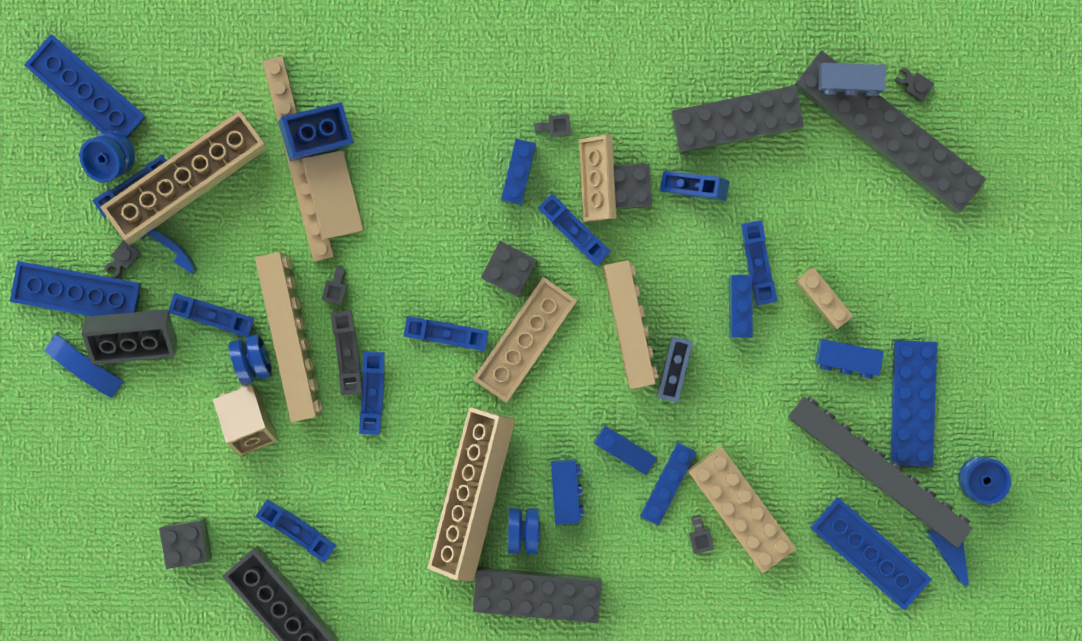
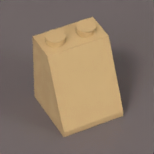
[213,384,278,456]

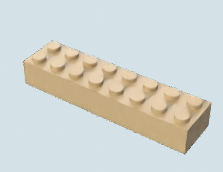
[100,111,267,245]
[255,252,323,422]
[428,407,515,582]

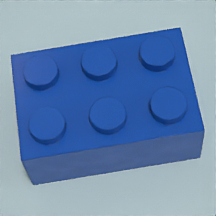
[278,102,353,162]

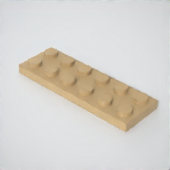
[473,277,577,403]

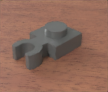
[894,68,935,102]
[104,240,141,278]

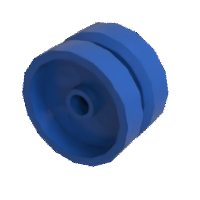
[79,131,135,182]
[229,334,273,385]
[958,456,1011,504]
[508,508,540,554]

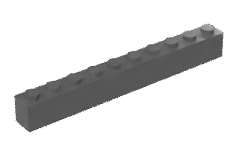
[788,397,973,548]

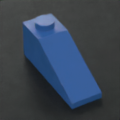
[660,171,729,201]
[594,425,657,475]
[926,529,969,587]

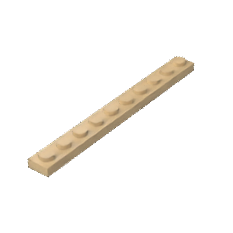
[262,56,335,262]

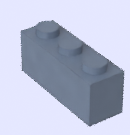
[818,63,886,96]
[656,336,693,402]

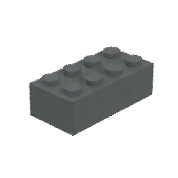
[81,309,177,365]

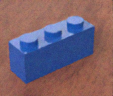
[501,139,536,206]
[729,275,753,338]
[814,339,884,379]
[551,459,584,525]

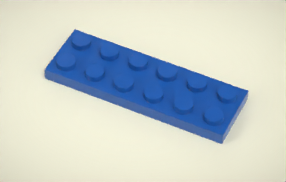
[24,34,147,138]
[10,261,141,316]
[890,340,937,466]
[810,497,932,610]

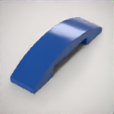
[92,154,167,218]
[538,193,611,266]
[741,220,778,306]
[139,229,197,274]
[169,293,255,338]
[403,316,489,351]
[44,333,124,398]
[359,351,385,435]
[255,499,336,563]

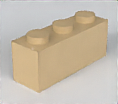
[794,267,853,329]

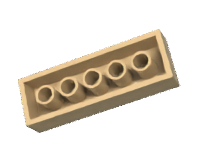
[603,260,658,389]
[687,446,796,574]

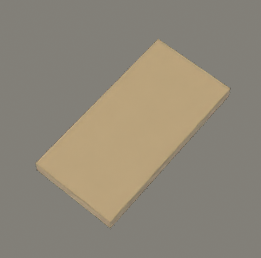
[579,134,616,222]
[302,150,363,240]

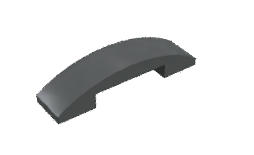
[331,310,362,395]

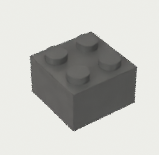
[614,164,652,209]
[481,241,537,297]
[159,518,212,569]

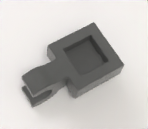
[534,114,571,137]
[321,267,348,305]
[689,515,714,554]

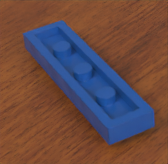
[640,442,696,526]

